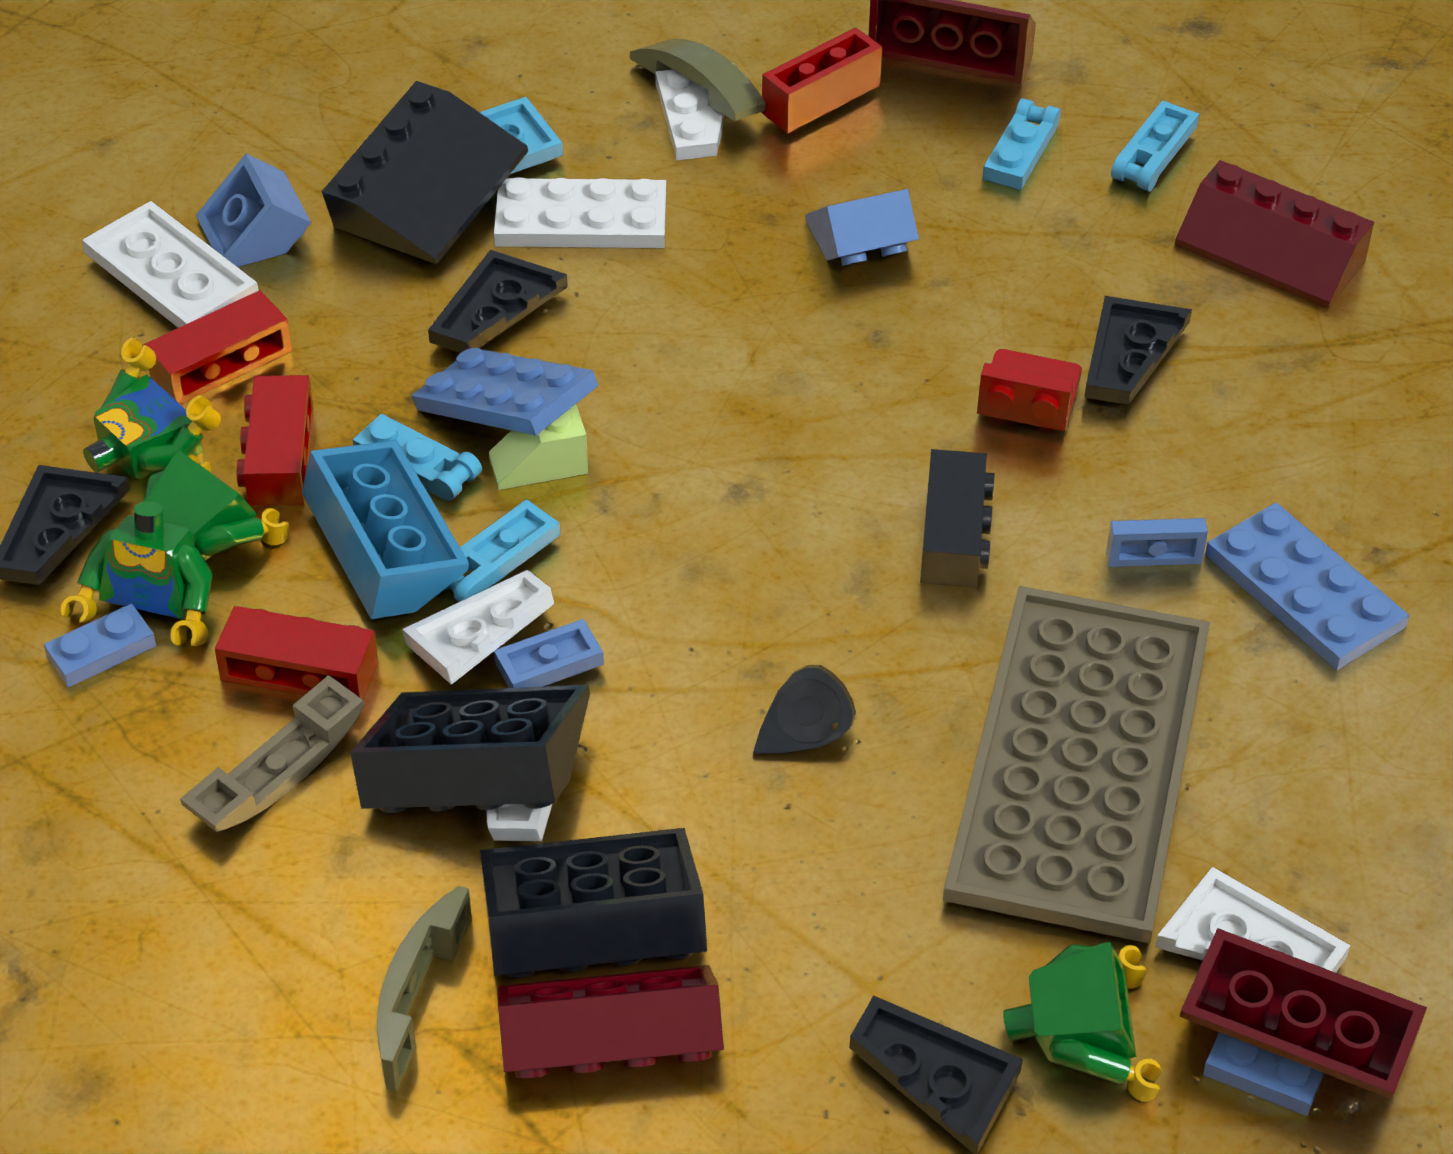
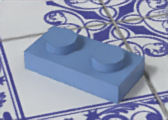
[1106,518,1208,567]
[44,603,156,687]
[494,619,604,688]
[1203,1032,1324,1116]

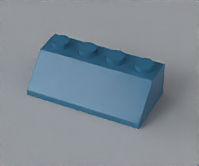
[302,440,469,619]

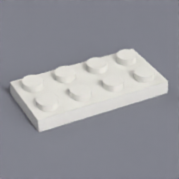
[494,177,666,248]
[82,201,258,328]

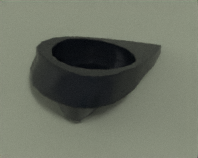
[753,665,856,753]

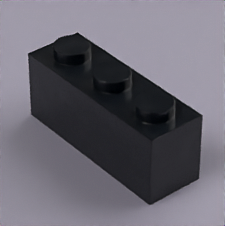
[920,449,995,587]

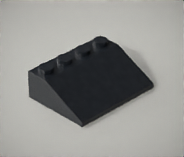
[321,81,529,264]
[350,685,590,813]
[480,828,707,978]

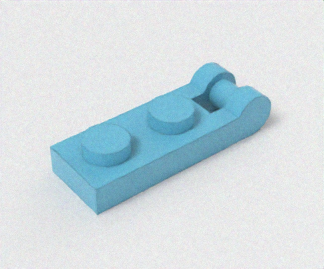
[982,98,1061,190]
[1111,100,1199,192]
[353,413,482,501]
[444,499,560,602]

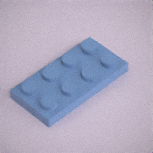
[411,348,598,435]
[1205,502,1410,670]

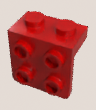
[977,349,1082,432]

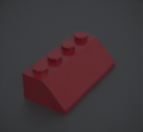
[868,0,1036,84]
[1175,160,1374,309]
[1179,928,1427,1100]
[497,965,724,1078]

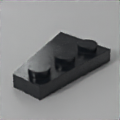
[428,250,568,353]
[1084,296,1192,405]
[0,465,130,585]
[849,995,1023,1154]

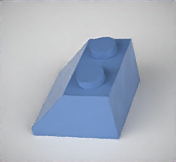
[196,154,311,267]
[805,189,919,266]

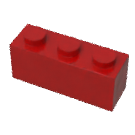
[761,27,882,134]
[144,290,292,405]
[236,375,313,506]
[215,606,378,700]

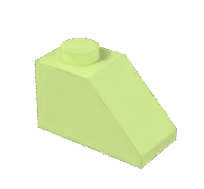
[489,404,588,490]

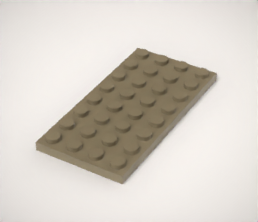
[943,586,1210,943]

